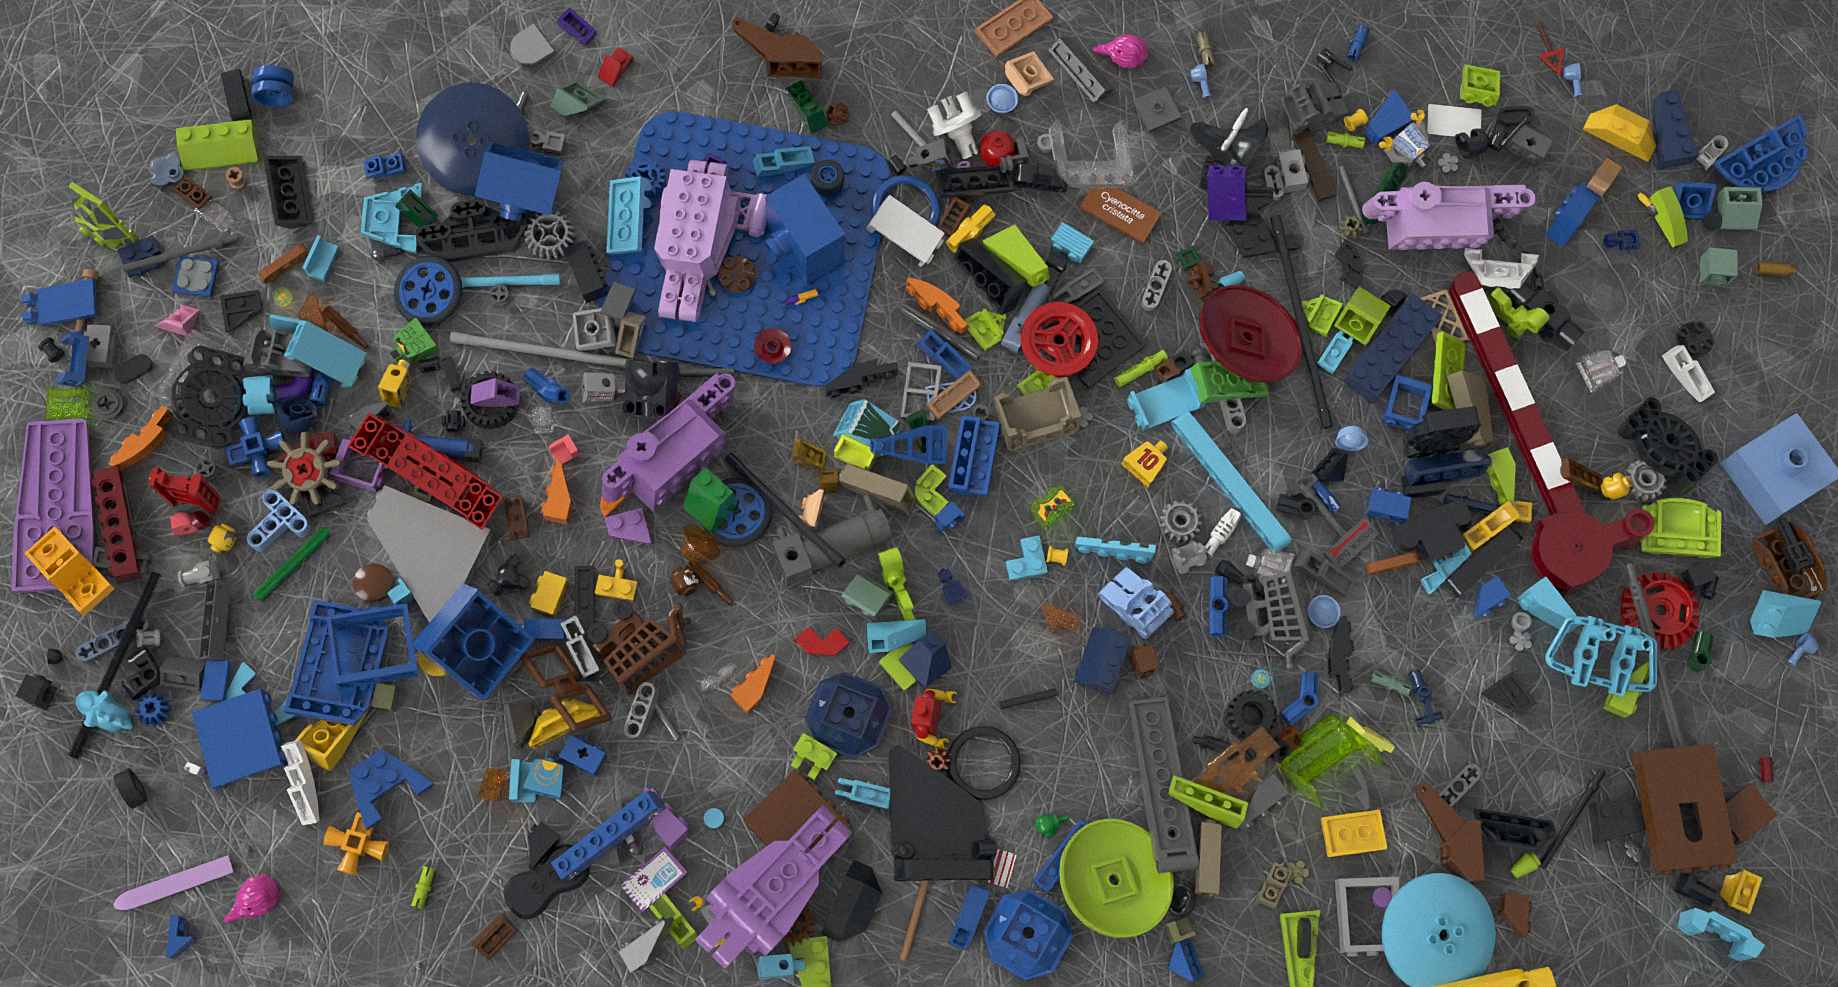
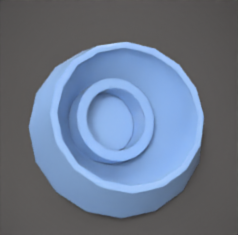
[987,84,1018,114]
[1335,426,1369,452]
[1307,595,1341,628]

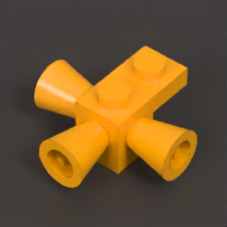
[323,812,389,876]

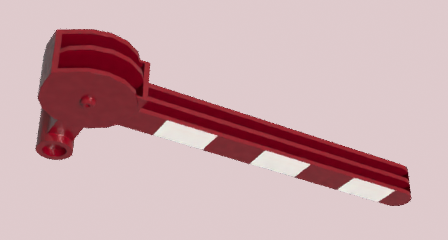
[1449,271,1655,596]

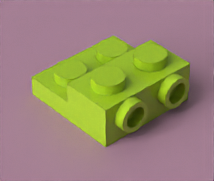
[1460,64,1500,107]

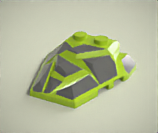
[69,182,139,248]

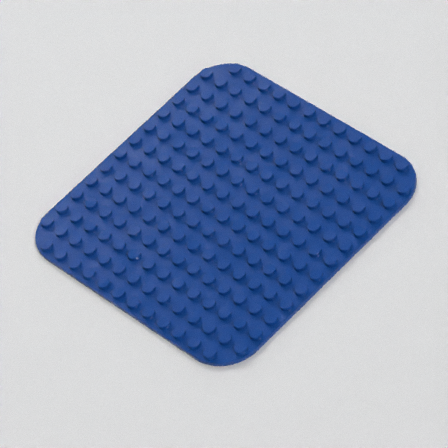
[597,111,891,386]

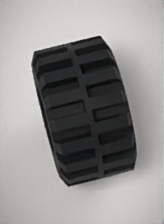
[1225,690,1278,742]

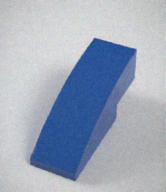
[915,329,973,380]

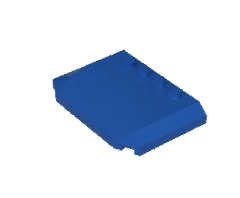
[284,600,388,726]

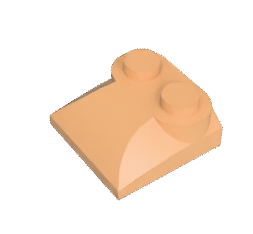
[1005,51,1054,96]
[799,489,824,531]

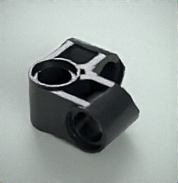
[121,647,160,700]

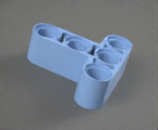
[247,489,311,552]

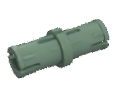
[1370,670,1412,696]

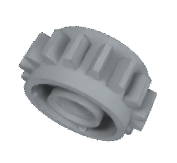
[1624,460,1667,501]
[1159,500,1202,543]

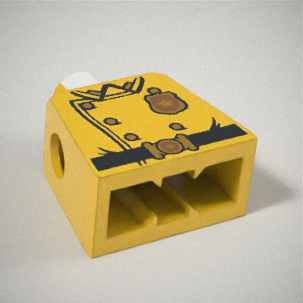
[378,360,411,409]

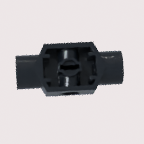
[1507,281,1585,351]

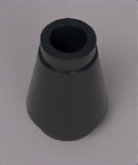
[1215,559,1245,585]

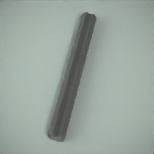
[901,303,981,361]

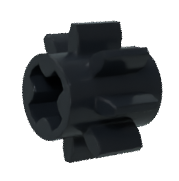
[441,410,465,433]

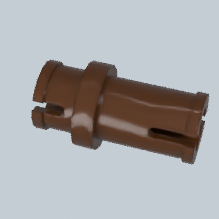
[1164,590,1187,621]

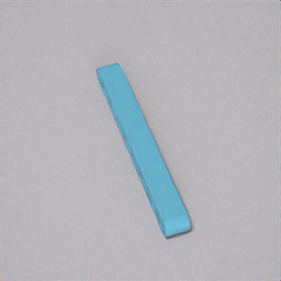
[1171,411,1292,554]

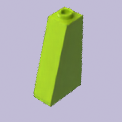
[983,225,1050,287]

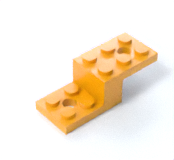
[25,526,115,616]

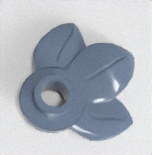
[149,153,184,186]

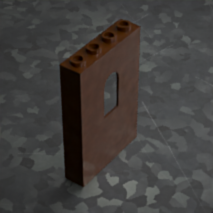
[1632,744,1738,876]

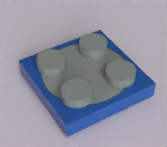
[172,256,219,298]

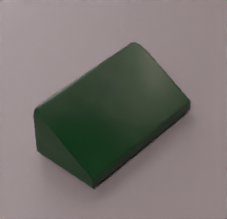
[395,189,438,228]

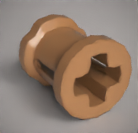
[225,167,247,190]

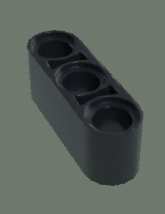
[221,69,252,122]

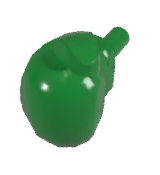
[1035,814,1069,837]

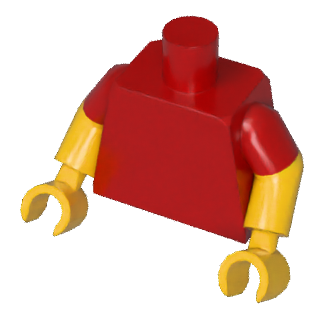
[911,689,957,750]

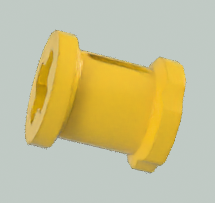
[1344,109,1368,131]
[1046,545,1068,566]

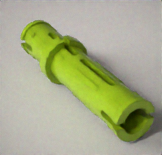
[1114,350,1168,388]

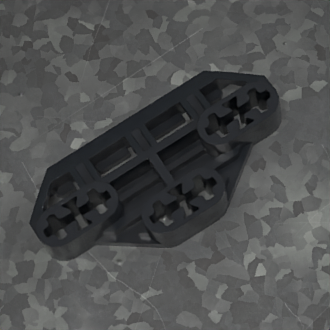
[416,199,528,262]

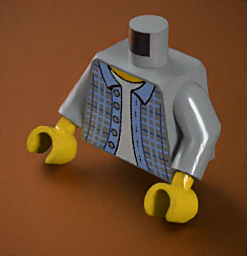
[1379,110,1431,168]

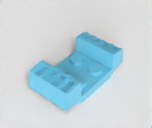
[1677,908,1765,961]

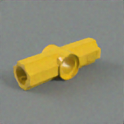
[946,205,996,253]

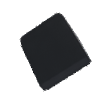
[418,357,441,374]

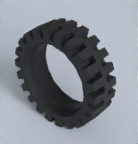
[461,371,519,429]

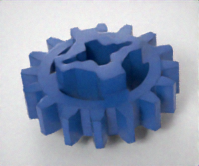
[625,158,665,198]

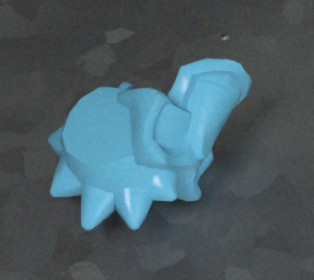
[76,690,133,733]

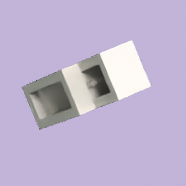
[1662,345,1715,402]

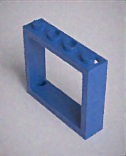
[326,603,418,690]

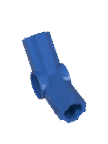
[522,367,570,404]
[1280,671,1319,726]

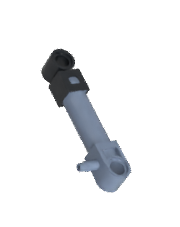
[1001,252,1068,353]

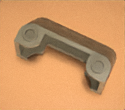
[994,377,1082,451]

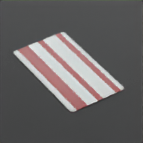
[988,849,1017,888]

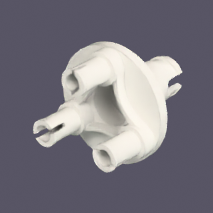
[927,91,981,159]

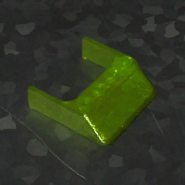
[1275,715,1384,809]

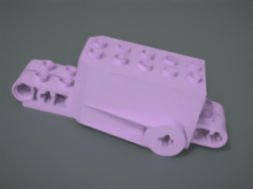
[654,160,741,322]
[1362,182,1535,250]

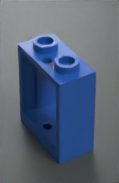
[1381,374,1433,431]

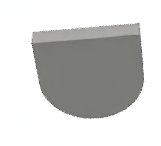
[510,24,555,66]

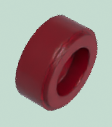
[190,510,210,530]

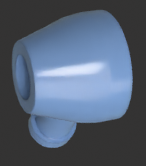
[1564,63,1583,98]
[1190,64,1212,99]
[1787,632,1819,667]

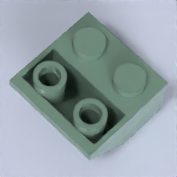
[1717,187,1762,230]
[842,572,894,617]

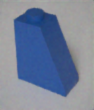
[1366,90,1414,146]
[948,885,990,951]

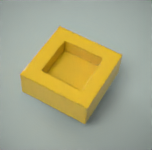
[1513,501,1532,523]

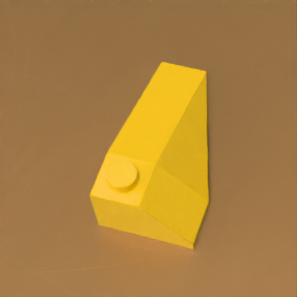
[295,698,373,772]

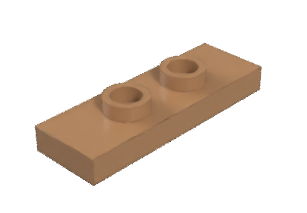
[926,370,982,420]

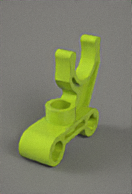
[1484,287,1550,339]
[878,547,915,621]

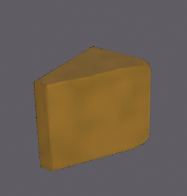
[819,470,838,493]

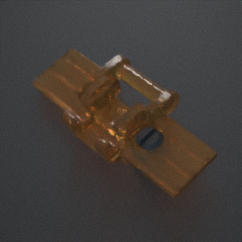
[1194,726,1279,794]

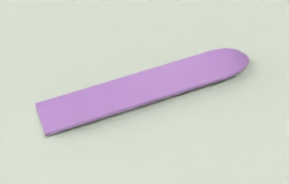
[114,855,234,910]

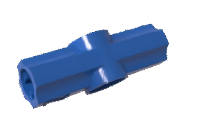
[1208,576,1228,637]

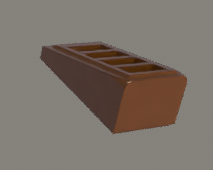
[937,197,971,237]

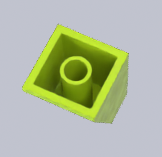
[1334,287,1391,345]

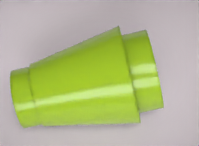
[1510,851,1541,879]

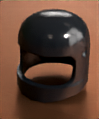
[1455,128,1489,159]

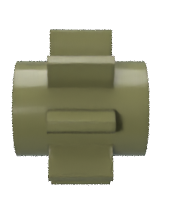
[1339,215,1362,238]

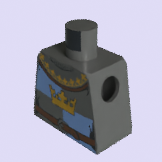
[908,139,954,172]

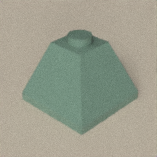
[550,80,605,116]

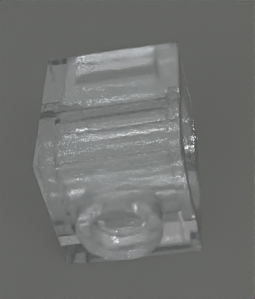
[531,407,554,434]

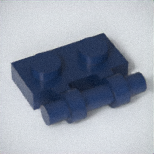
[117,235,165,278]

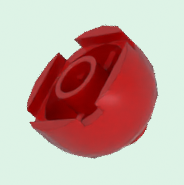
[979,130,1016,166]

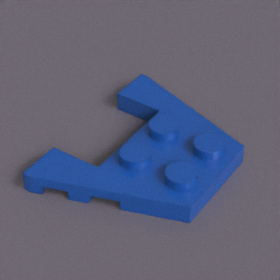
[348,749,433,831]

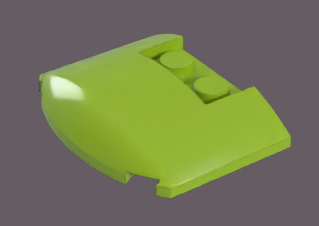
[1641,498,1721,558]

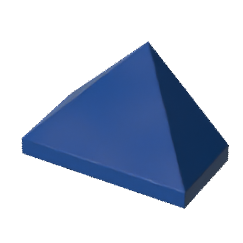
[1168,939,1205,982]

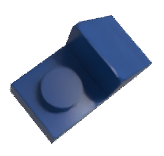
[166,915,198,959]

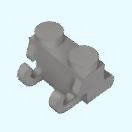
[1171,540,1207,574]

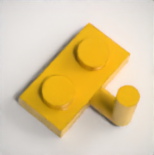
[595,559,638,602]

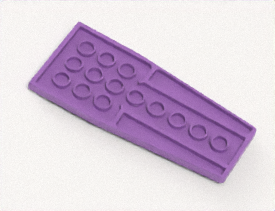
[12,419,95,593]

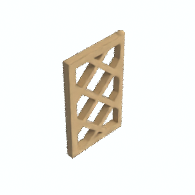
[1421,289,1469,343]

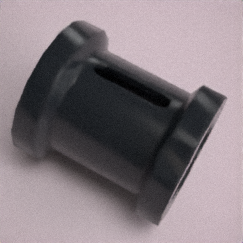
[38,337,64,363]

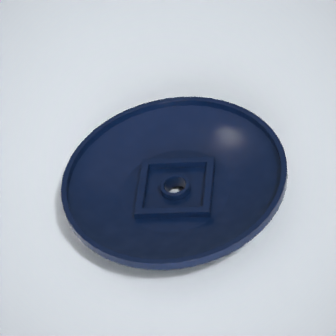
[416,83,529,196]

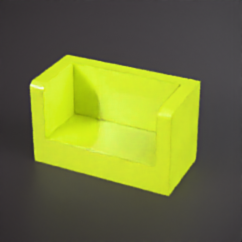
[834,434,877,471]

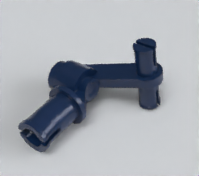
[1408,669,1443,726]

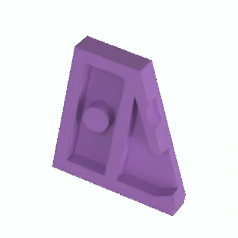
[605,508,651,545]

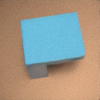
[387,578,415,605]

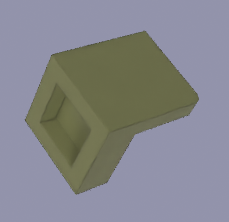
[371,683,399,712]
[1165,918,1197,944]

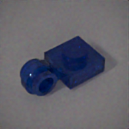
[1603,230,1640,250]
[938,568,967,606]

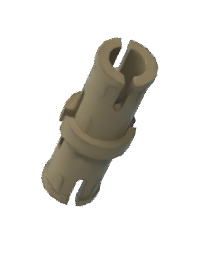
[1196,31,1216,69]

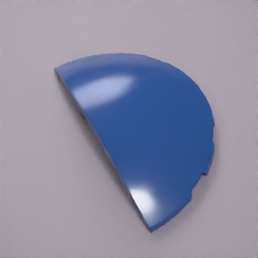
[1714,114,1808,192]

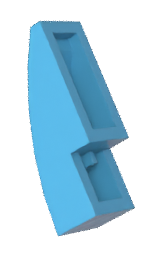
[753,146,815,178]

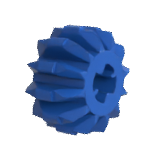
[134,692,171,727]

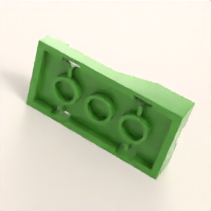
[1190,361,1269,403]

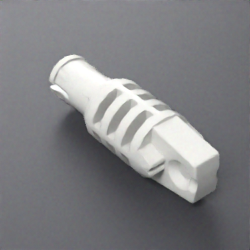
[1205,508,1241,557]

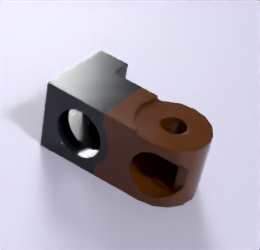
[1155,350,1193,383]
[1262,726,1302,763]

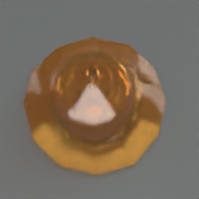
[680,524,720,563]

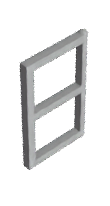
[900,362,942,421]

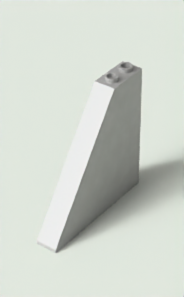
[367,485,493,623]

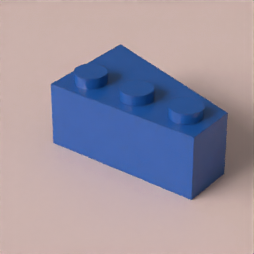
[1544,181,1599,247]

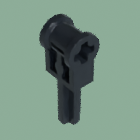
[1775,518,1815,574]

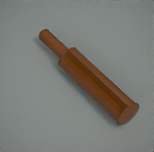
[322,305,368,349]
[686,559,733,605]

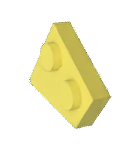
[1346,716,1395,753]

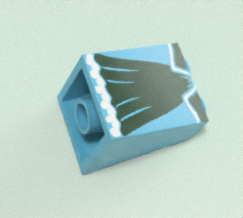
[833,399,901,457]

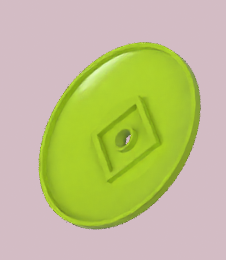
[1059,819,1174,938]

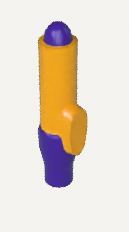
[784,289,820,305]

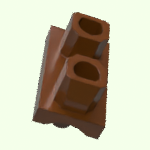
[1187,260,1219,299]

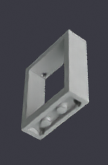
[1335,877,1400,957]

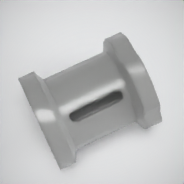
[136,629,160,647]

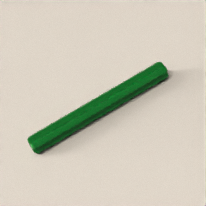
[253,527,330,601]

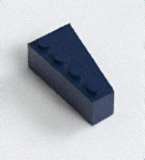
[1653,89,1699,170]

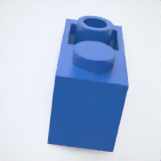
[1473,576,1511,618]

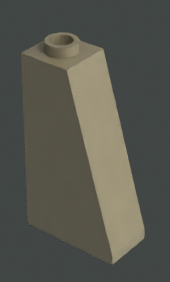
[1447,370,1493,448]
[839,464,917,516]
[1193,820,1222,898]

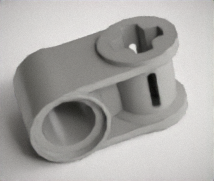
[1695,135,1729,170]

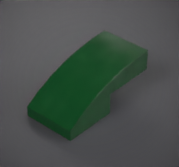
[905,409,930,453]

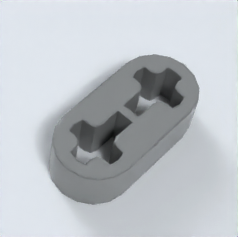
[1263,165,1284,201]

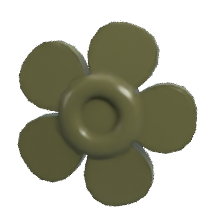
[1287,861,1309,884]

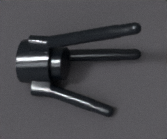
[1316,48,1353,92]
[1488,108,1529,152]

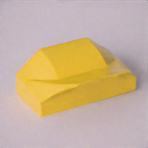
[1719,870,1762,915]

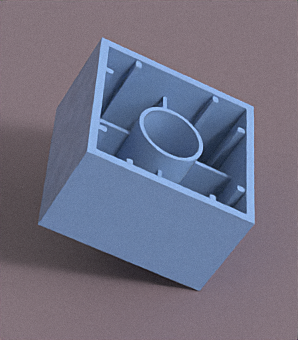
[1720,413,1838,525]

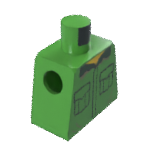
[389,318,439,364]

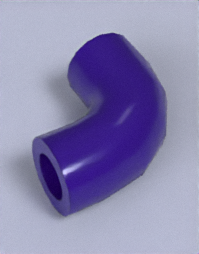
[275,367,314,404]

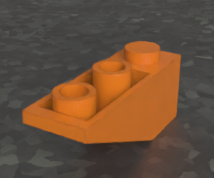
[541,461,573,525]
[730,654,776,715]

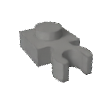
[531,131,566,154]

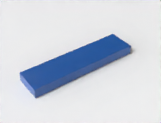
[1032,819,1087,894]

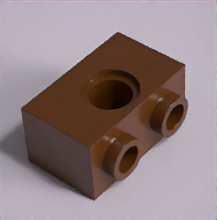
[1129,644,1159,680]

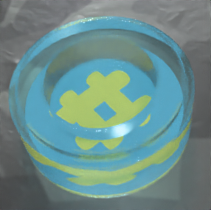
[1251,668,1271,689]

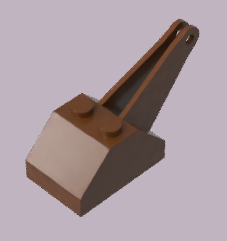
[732,17,822,79]
[1415,782,1485,885]

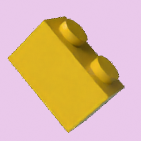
[529,571,569,619]

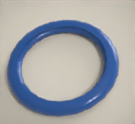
[872,176,941,227]

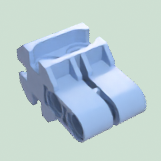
[1098,567,1174,639]

